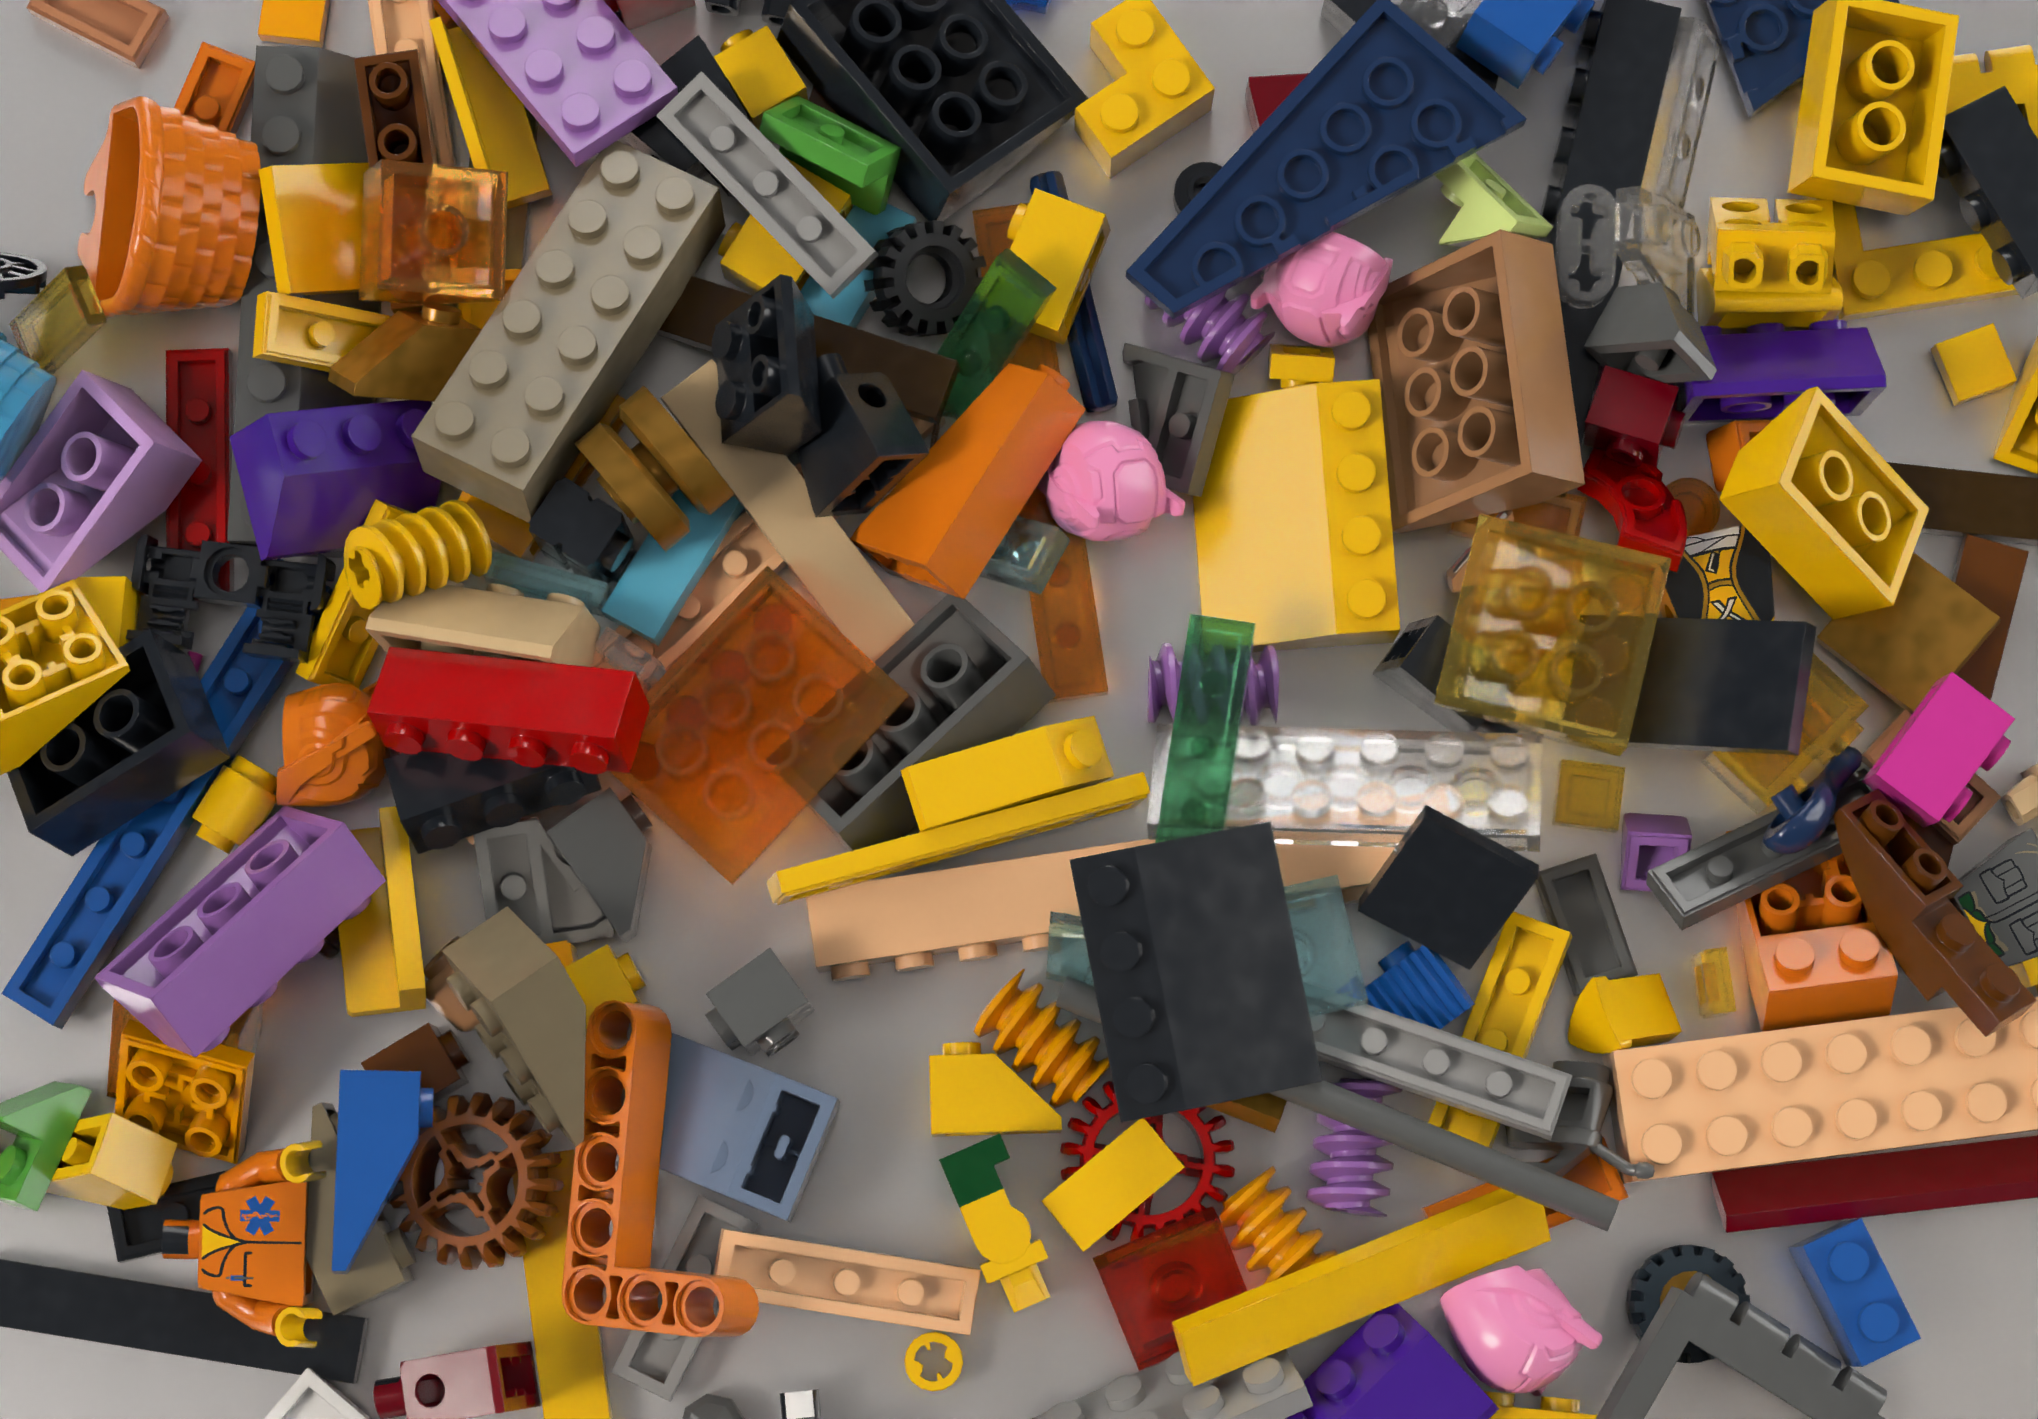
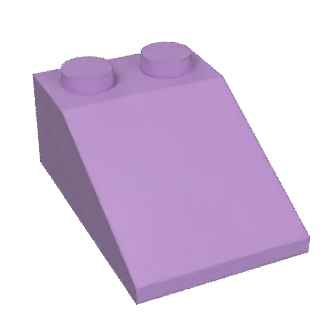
[0,370,202,593]

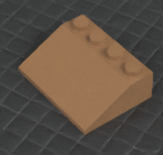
[1368,229,1585,533]

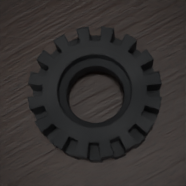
[864,220,988,337]

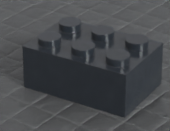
[7,629,230,857]

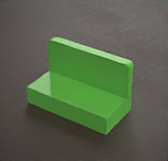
[759,95,901,215]

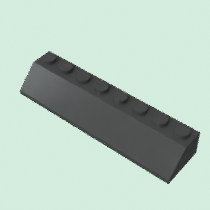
[227,45,382,558]

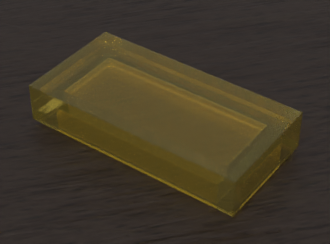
[9,265,107,375]

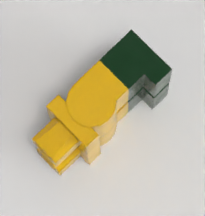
[939,1133,1050,1313]

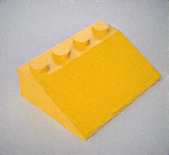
[1192,379,1401,655]

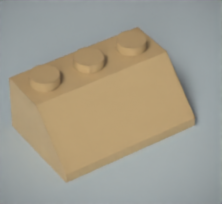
[365,579,601,667]

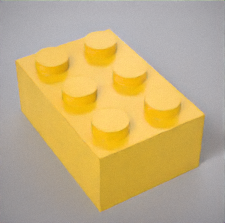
[1787,0,1959,216]

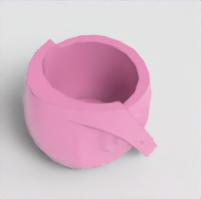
[1250,231,1393,348]
[1037,421,1185,541]
[1440,1265,1602,1396]

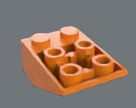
[1726,830,1898,1032]

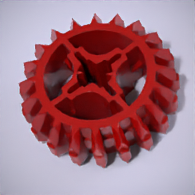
[1060,1081,1235,1248]

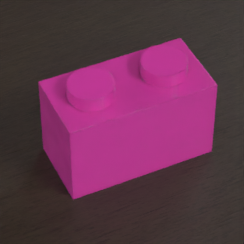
[1862,672,2015,828]

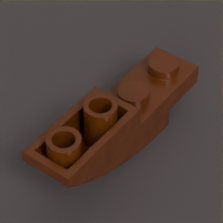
[354,49,458,313]
[1833,789,2037,1037]

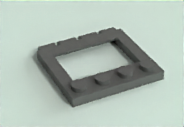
[1596,1272,1887,1419]

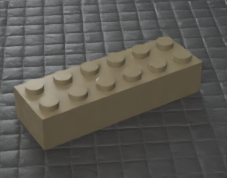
[411,141,726,523]

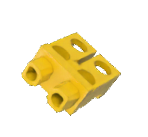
[1706,197,1836,294]

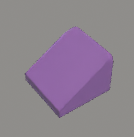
[1620,813,1692,891]

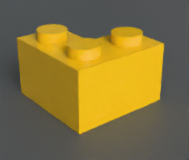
[1074,0,1215,179]

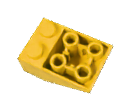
[0,579,130,775]

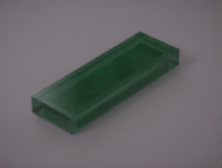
[937,248,1057,420]

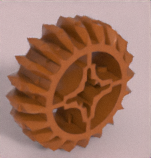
[389,1092,565,1270]

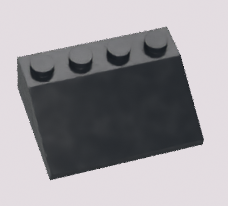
[776,0,1089,221]
[1070,822,1323,1122]

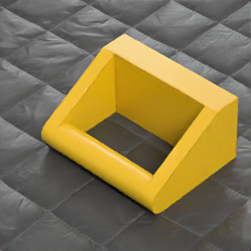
[1696,268,1843,334]

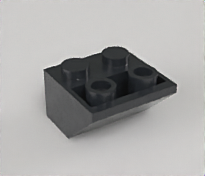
[712,274,822,456]

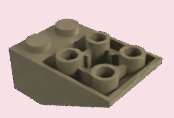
[442,906,586,1147]

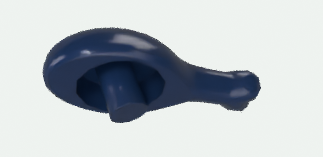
[1762,746,1862,854]

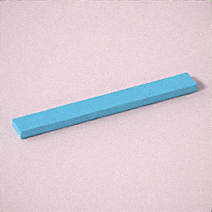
[601,203,917,646]

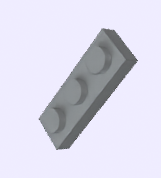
[611,1195,758,1401]

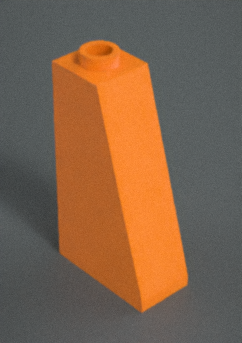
[850,363,1086,599]

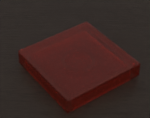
[1092,1206,1247,1371]

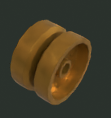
[574,386,735,552]

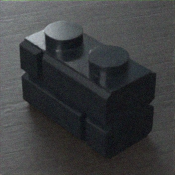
[529,477,638,590]

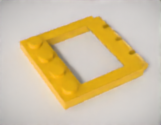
[1799,45,2038,321]

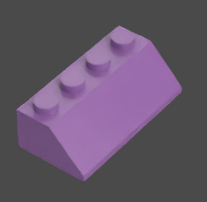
[94,806,386,1057]

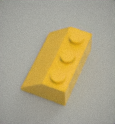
[1719,386,1929,620]

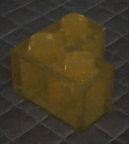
[1701,653,1869,814]

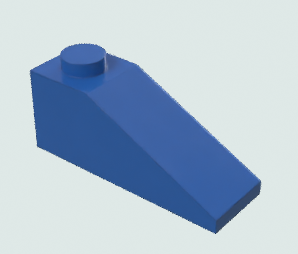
[332,1070,434,1274]

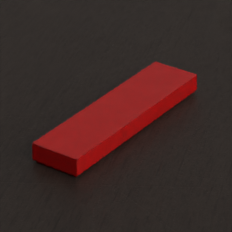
[166,348,234,601]

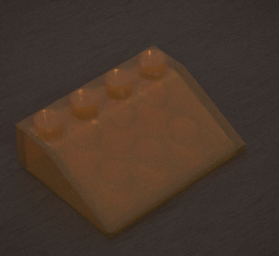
[606,565,909,886]

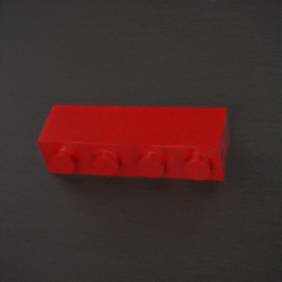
[367,647,650,774]

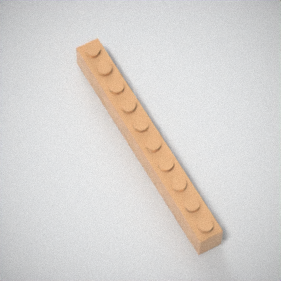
[806,794,1448,981]

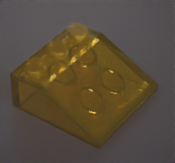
[1434,514,1671,756]

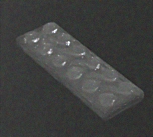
[1147,723,1543,852]

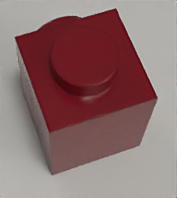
[1584,365,1686,467]

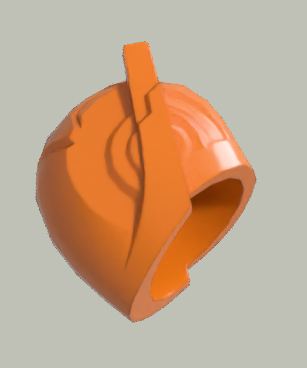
[276,681,391,807]

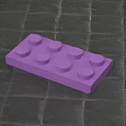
[437,0,678,167]

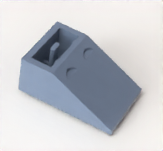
[659,1033,841,1223]

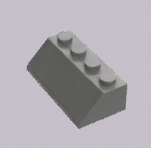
[768,594,1056,851]

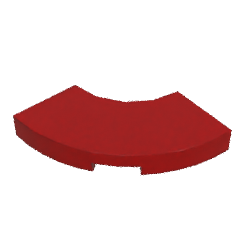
[1577,448,1687,572]

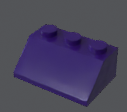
[1670,319,1887,424]
[229,400,442,561]
[1285,1303,1499,1419]

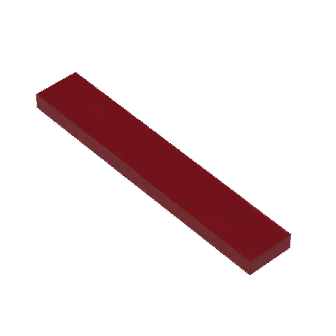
[1712,1135,2038,1233]

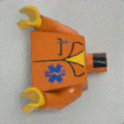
[161,1140,327,1348]

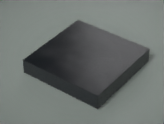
[1358,805,1539,970]

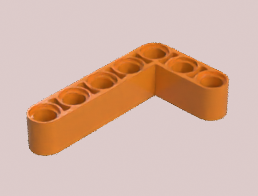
[562,1000,759,1337]

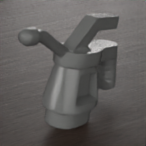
[1505,1061,1655,1179]

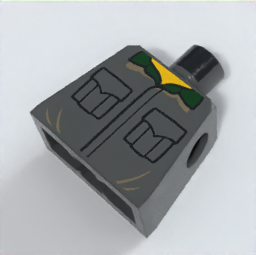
[1950,828,2038,966]

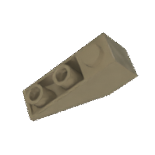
[306,1102,417,1316]

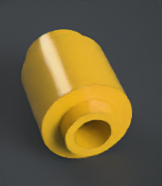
[192,755,277,854]

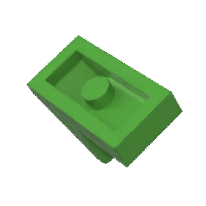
[0,1081,92,1211]

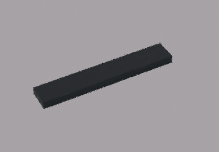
[0,1259,369,1384]

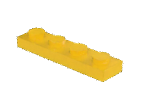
[1428,911,1573,1149]

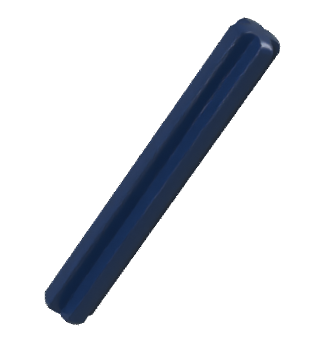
[1030,171,1118,413]

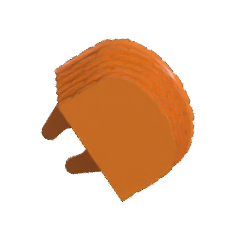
[78,96,261,318]

